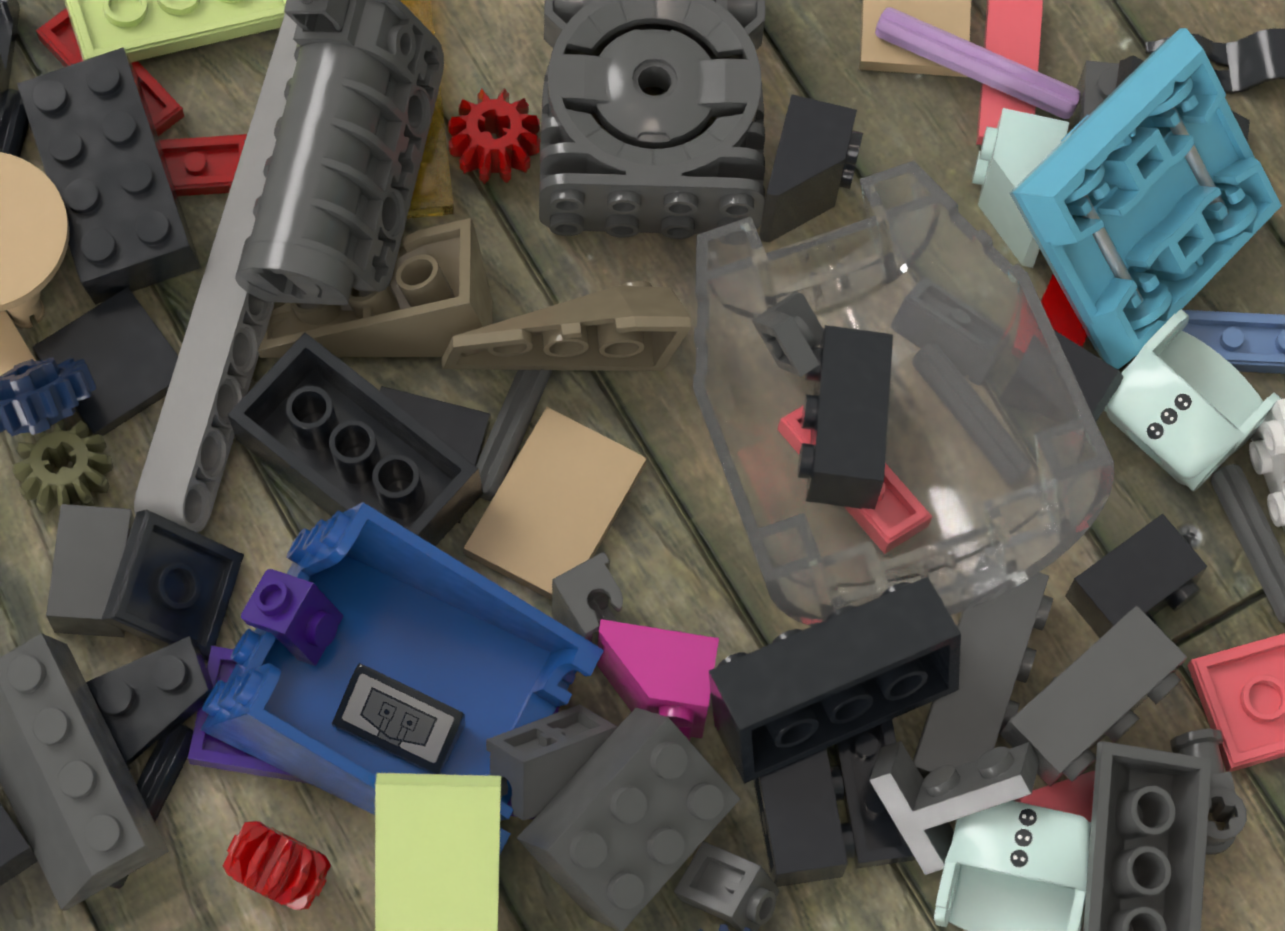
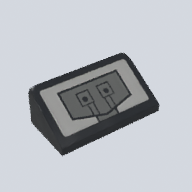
[332,663,466,774]

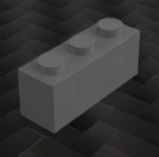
[1001,605,1187,787]

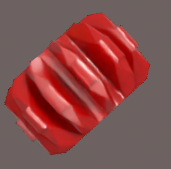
[448,88,541,184]
[222,821,331,910]

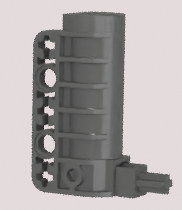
[235,0,444,305]

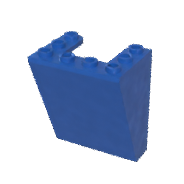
[200,502,604,854]

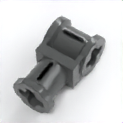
[1170,729,1247,855]

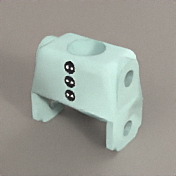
[1104,309,1281,492]
[934,801,1091,931]

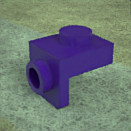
[241,569,344,666]

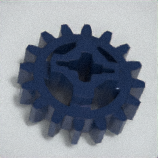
[0,357,97,437]

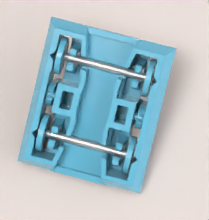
[1009,28,1282,370]

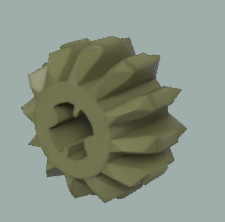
[12,419,113,515]

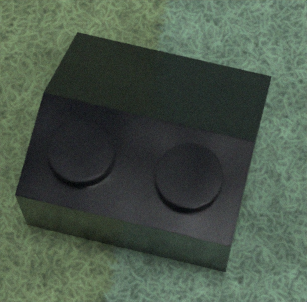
[759,94,863,243]

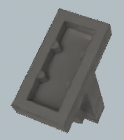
[869,741,1040,875]

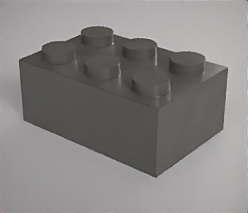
[517,708,740,931]

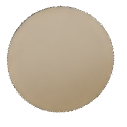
[0,152,69,328]

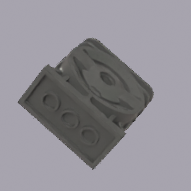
[539,0,765,241]

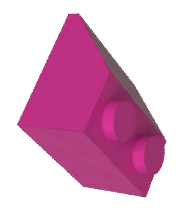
[597,619,719,741]

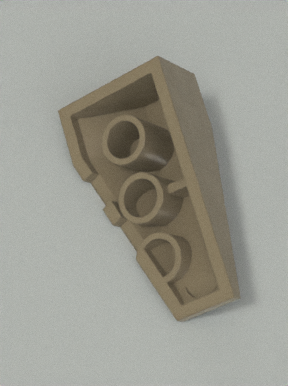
[258,218,493,358]
[442,281,692,371]

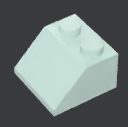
[972,108,1069,268]

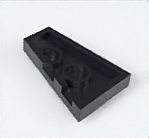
[86,636,213,770]

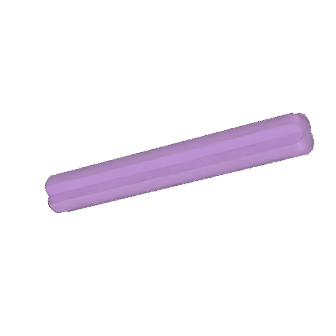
[875,7,1081,119]

